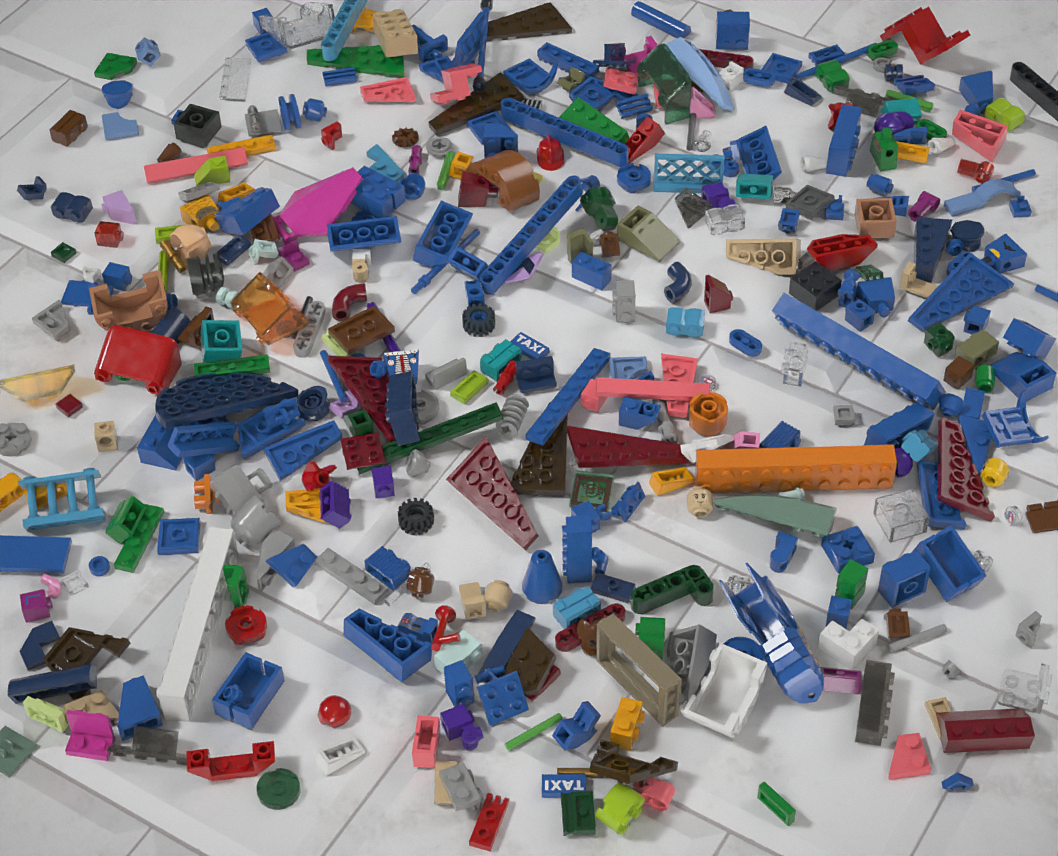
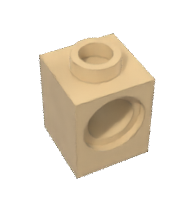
[94,421,118,452]

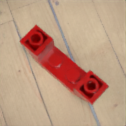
[186,741,275,781]

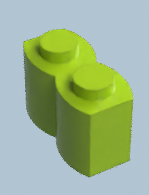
[985,98,1025,132]

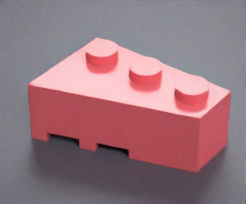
[952,110,1008,163]

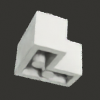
[818,619,879,670]

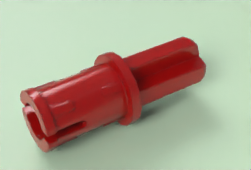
[493,360,516,395]

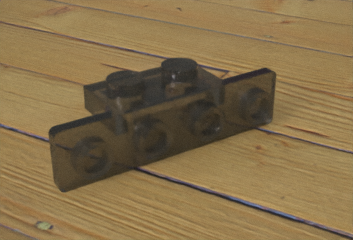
[833,85,896,117]
[107,726,187,766]

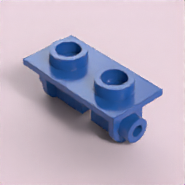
[611,481,645,523]

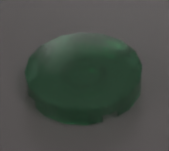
[256,768,301,810]

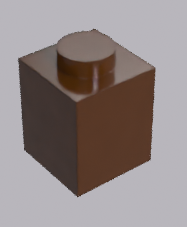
[943,356,974,390]

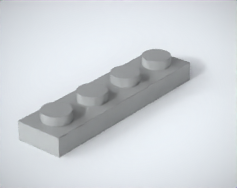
[315,548,389,605]

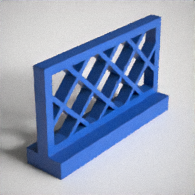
[447,11,485,69]

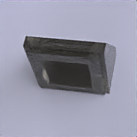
[773,186,792,204]

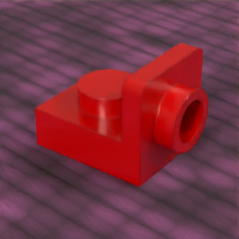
[321,121,342,150]

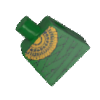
[870,128,898,172]

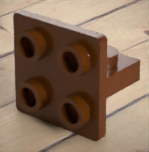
[178,307,214,350]

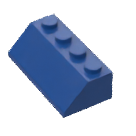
[412,200,473,267]
[327,216,401,252]
[137,414,196,471]

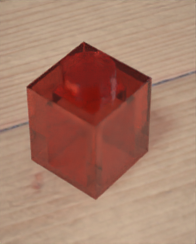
[94,221,124,248]

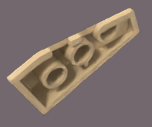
[726,238,801,275]

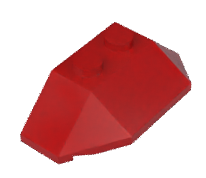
[807,234,878,271]

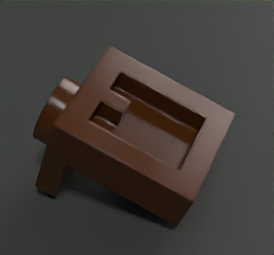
[599,232,620,257]
[883,608,910,638]

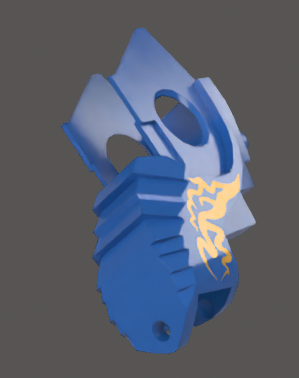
[719,563,824,703]

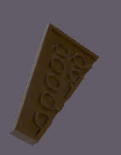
[428,72,524,136]
[511,402,568,495]

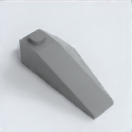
[667,624,717,706]

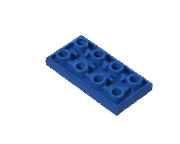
[0,535,72,574]

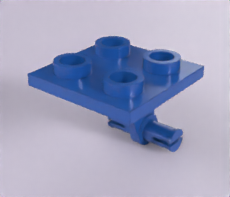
[474,665,529,726]

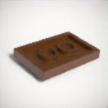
[328,306,395,355]

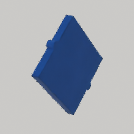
[61,280,98,307]

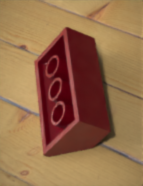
[936,708,1035,753]

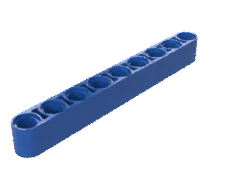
[501,98,628,167]
[480,175,583,294]

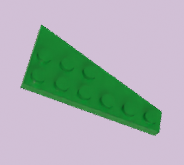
[307,45,404,78]

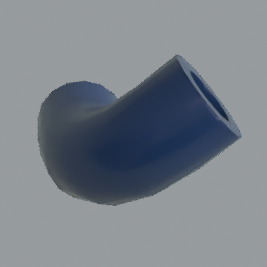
[664,261,692,303]

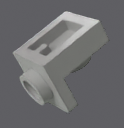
[1015,611,1042,648]

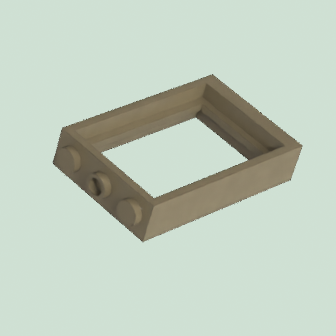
[596,614,681,727]

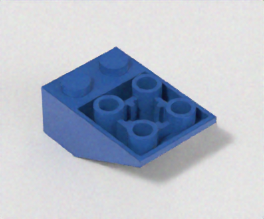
[989,352,1056,402]

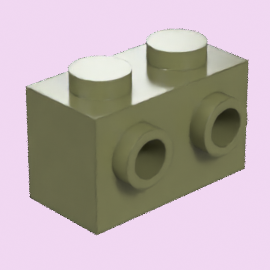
[954,329,999,370]

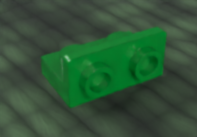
[223,565,249,609]

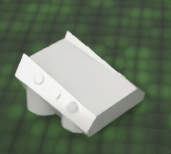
[680,434,734,464]

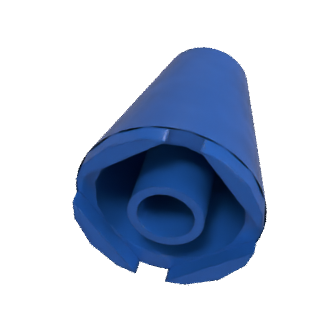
[522,550,563,604]

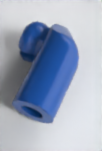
[592,547,609,574]

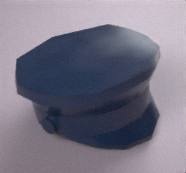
[950,220,985,252]
[297,386,330,421]

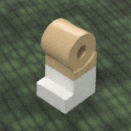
[352,249,372,283]

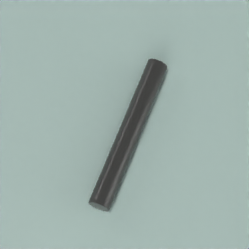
[686,113,696,151]

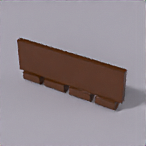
[1025,500,1058,533]

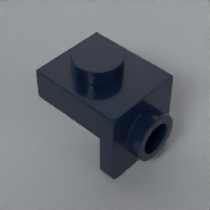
[17,176,47,201]

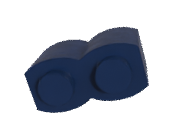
[50,192,93,222]

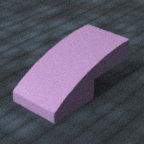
[329,390,362,419]

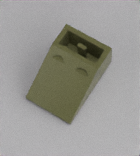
[617,205,680,262]

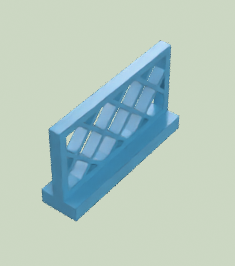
[654,153,725,193]

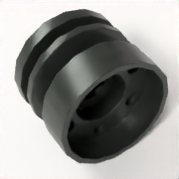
[187,253,224,295]

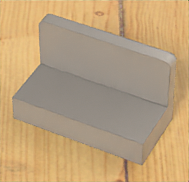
[254,256,294,294]
[425,358,467,390]

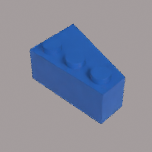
[214,187,280,235]

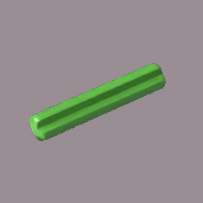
[885,90,934,112]
[437,151,455,190]

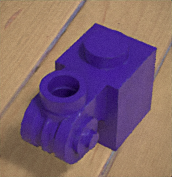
[701,182,736,217]
[440,703,484,750]

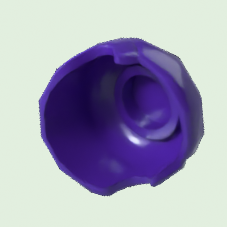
[894,448,913,477]

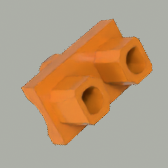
[194,474,220,514]

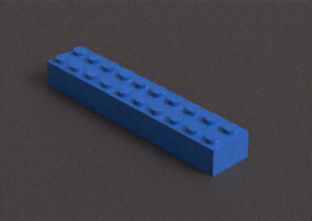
[772,293,946,411]

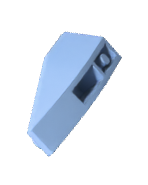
[660,37,734,111]

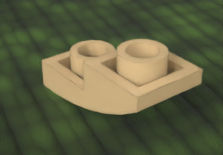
[434,761,457,805]

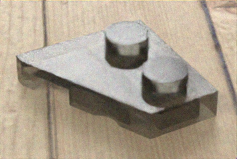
[675,188,712,229]

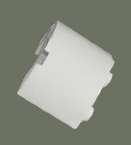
[681,643,767,738]

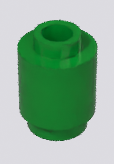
[975,364,995,393]

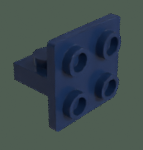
[593,43,636,67]
[515,356,557,393]

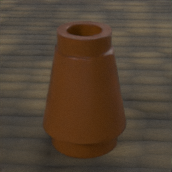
[157,142,182,163]

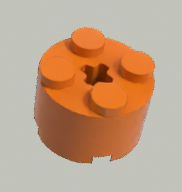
[689,392,728,437]

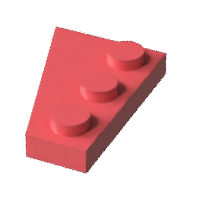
[360,77,416,102]

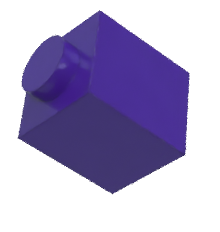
[371,466,395,499]

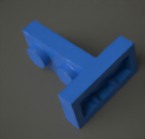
[412,24,448,63]

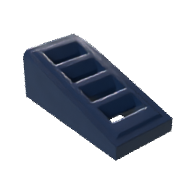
[784,77,822,106]

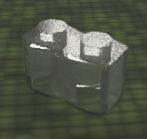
[705,205,745,235]

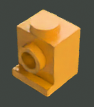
[449,151,474,180]

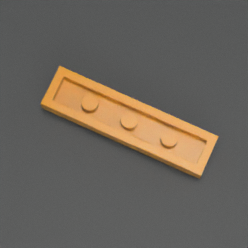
[206,135,276,156]

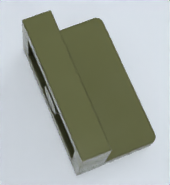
[567,228,593,264]

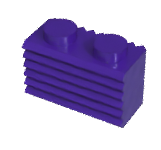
[320,481,352,529]

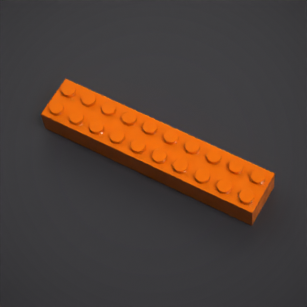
[695,445,897,493]

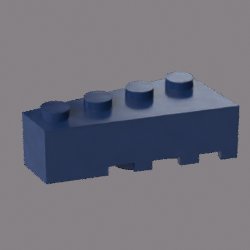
[914,217,952,283]
[385,371,420,446]

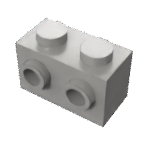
[612,280,636,322]

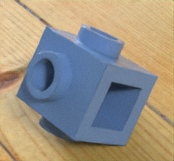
[135,37,161,66]

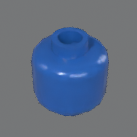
[302,98,327,122]

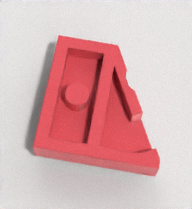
[888,733,931,780]

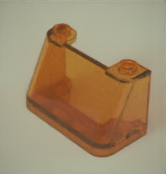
[230,272,310,345]

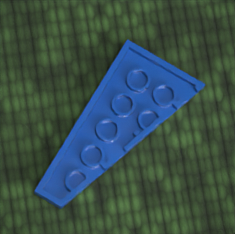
[908,253,1015,332]

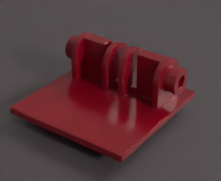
[340,432,385,470]

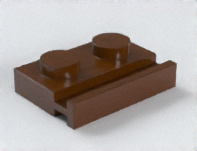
[250,213,281,242]

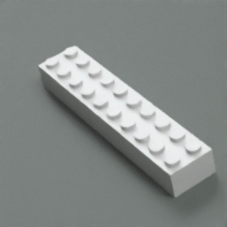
[157,527,238,722]

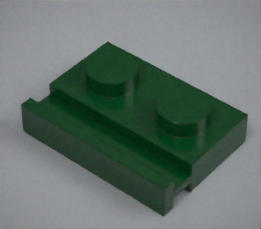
[561,791,596,836]

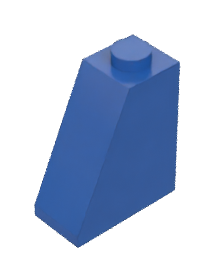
[959,71,993,113]
[117,675,163,741]

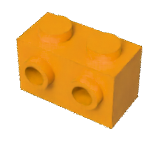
[610,697,645,751]

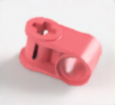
[632,778,676,811]

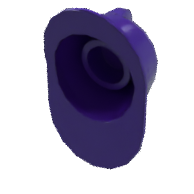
[874,112,914,135]

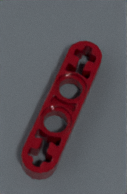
[699,49,754,70]
[555,603,626,652]

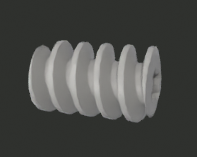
[496,394,529,437]

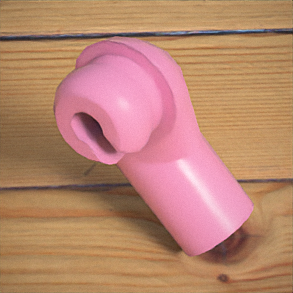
[40,574,61,598]

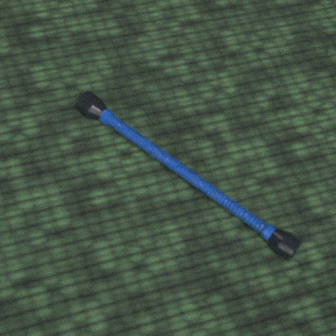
[472,0,493,93]

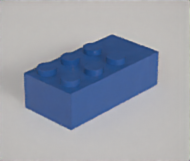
[826,104,862,177]

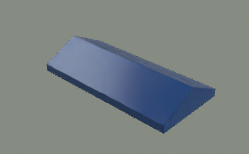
[736,126,782,181]

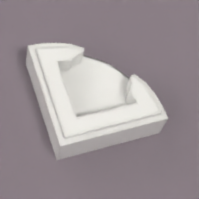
[82,266,101,283]

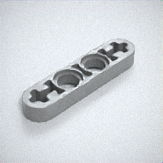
[293,301,325,358]

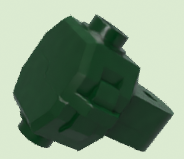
[580,187,618,230]

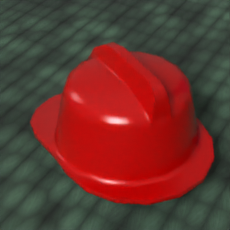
[536,135,564,171]

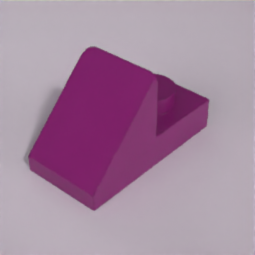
[277,239,309,272]

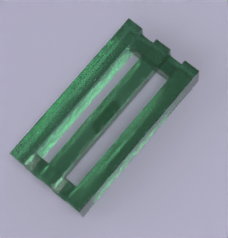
[855,264,884,281]

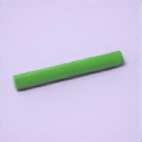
[504,713,563,751]

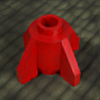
[828,102,854,130]
[302,461,337,492]

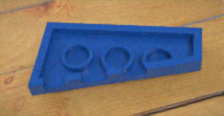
[264,420,342,481]
[916,460,967,530]

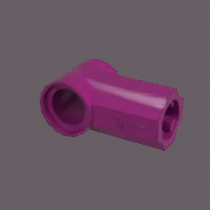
[908,191,941,222]

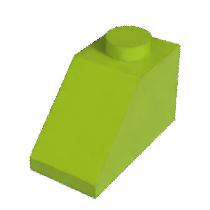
[194,156,230,186]

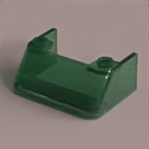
[637,43,691,124]

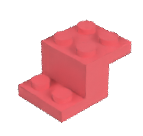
[430,63,482,105]

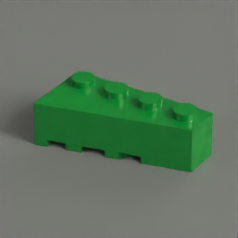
[559,97,629,144]

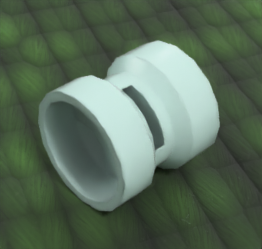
[216,287,241,309]

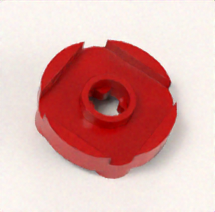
[225,605,267,645]

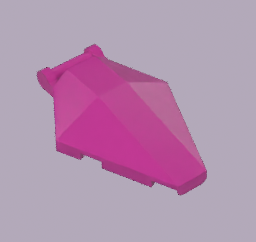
[273,167,363,245]

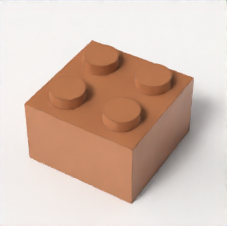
[854,198,897,238]

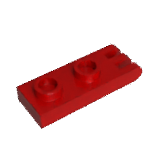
[469,793,510,852]

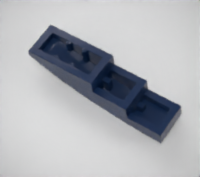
[478,610,536,683]

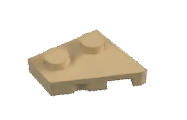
[63,690,119,724]

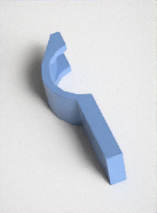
[943,179,1021,217]

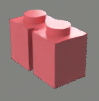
[412,715,440,768]

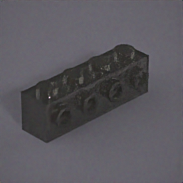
[855,659,895,746]

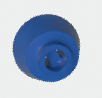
[939,393,965,418]

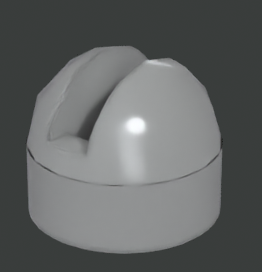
[942,660,961,678]

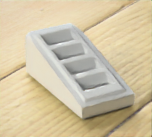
[316,736,365,775]

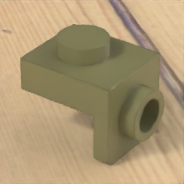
[557,67,585,91]

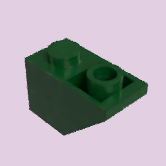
[342,409,374,436]

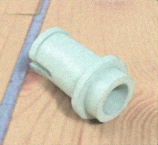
[779,487,805,500]

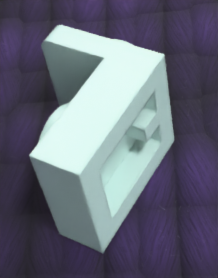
[249,239,279,264]

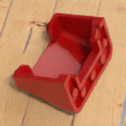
[94,325,182,395]

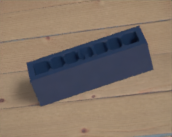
[151,307,191,345]
[8,663,97,704]

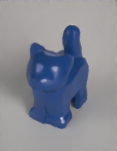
[838,269,861,308]

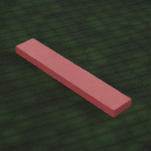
[144,147,248,184]
[596,378,710,401]

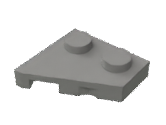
[32,300,70,340]

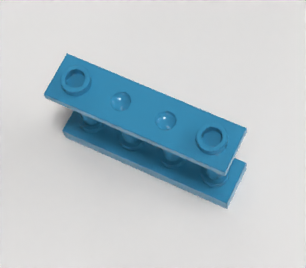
[18,468,106,531]

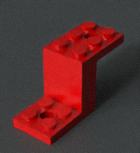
[880,6,971,64]

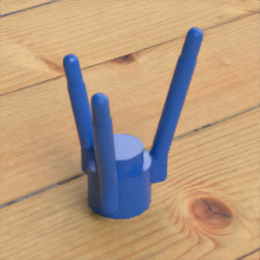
[575,175,600,211]

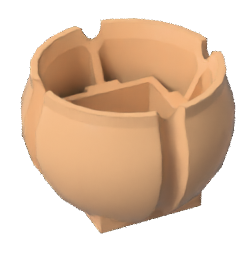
[170,224,212,265]

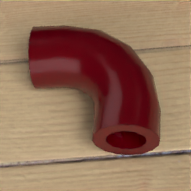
[332,283,367,321]

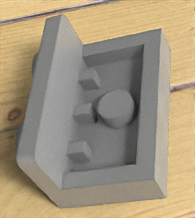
[439,763,483,811]

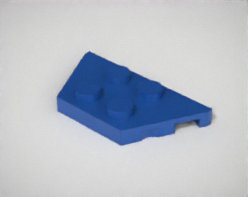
[237,410,306,460]

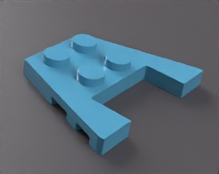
[341,144,404,183]

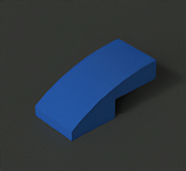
[893,127,927,144]

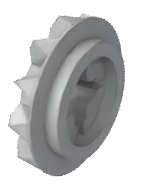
[426,137,453,158]

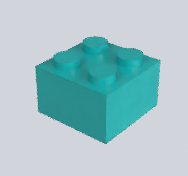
[200,320,242,362]

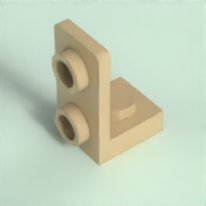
[899,262,938,298]
[459,582,486,620]

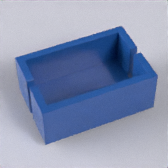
[351,165,406,218]
[912,525,987,602]
[212,652,285,730]

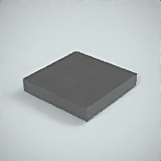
[785,185,835,219]

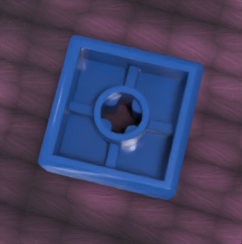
[821,526,875,574]

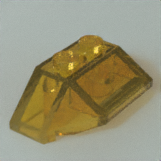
[0,364,75,403]

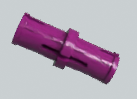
[408,145,422,174]

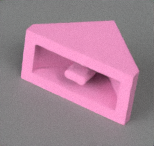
[690,87,716,118]

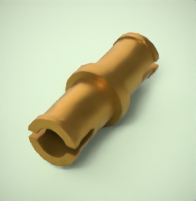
[160,239,188,273]

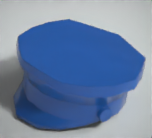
[102,80,133,109]

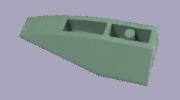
[713,494,837,537]

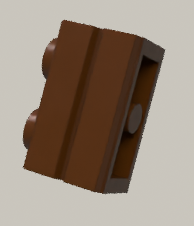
[49,110,88,147]

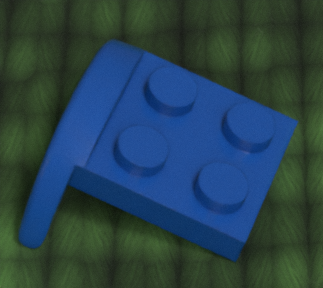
[503,58,558,95]
[981,390,1049,448]

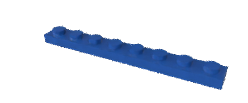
[526,348,611,445]

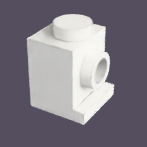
[719,61,744,90]

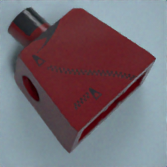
[458,171,499,207]

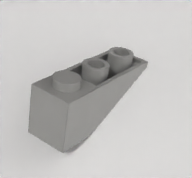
[257,529,295,592]

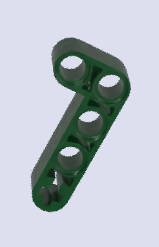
[631,565,714,614]

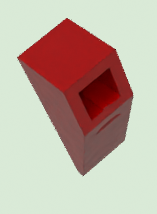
[625,117,665,163]

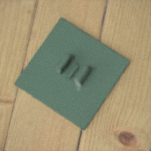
[0,726,38,778]

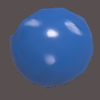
[400,173,426,200]

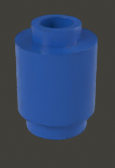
[866,174,894,196]

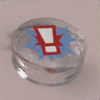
[697,374,716,392]
[1004,506,1023,527]

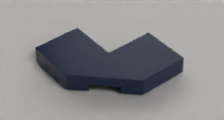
[19,620,60,670]

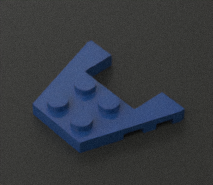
[569,76,638,110]

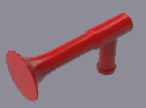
[431,605,461,651]

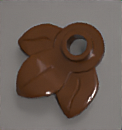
[577,619,601,656]

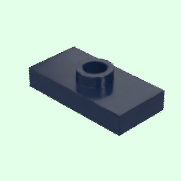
[216,235,251,266]
[590,572,636,604]

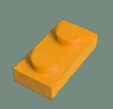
[896,141,930,163]

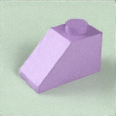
[101,190,136,224]

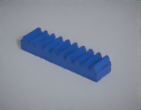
[537,42,599,79]

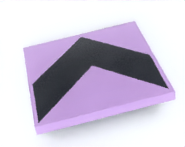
[504,252,544,284]

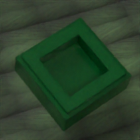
[50,242,76,263]

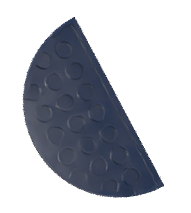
[155,372,299,429]

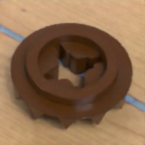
[392,127,419,147]

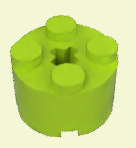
[595,783,645,836]

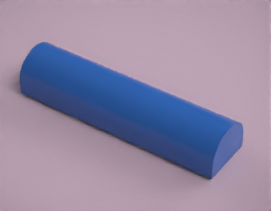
[631,1,691,38]

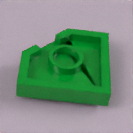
[94,53,138,80]

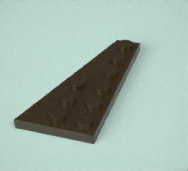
[465,2,572,42]

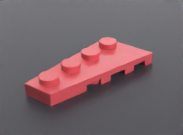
[661,353,698,418]

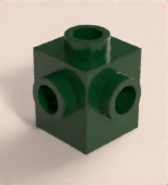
[924,323,955,356]

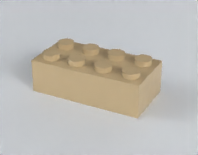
[372,9,418,57]

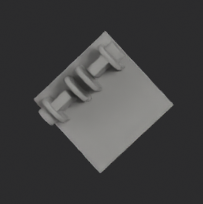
[245,105,282,136]

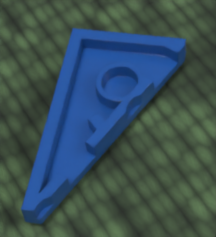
[958,414,992,476]

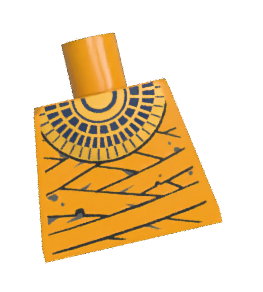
[180,194,219,232]

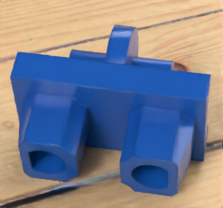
[263,397,300,429]

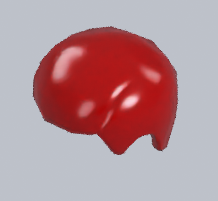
[317,695,352,728]

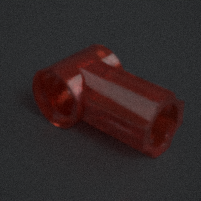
[957,159,994,184]

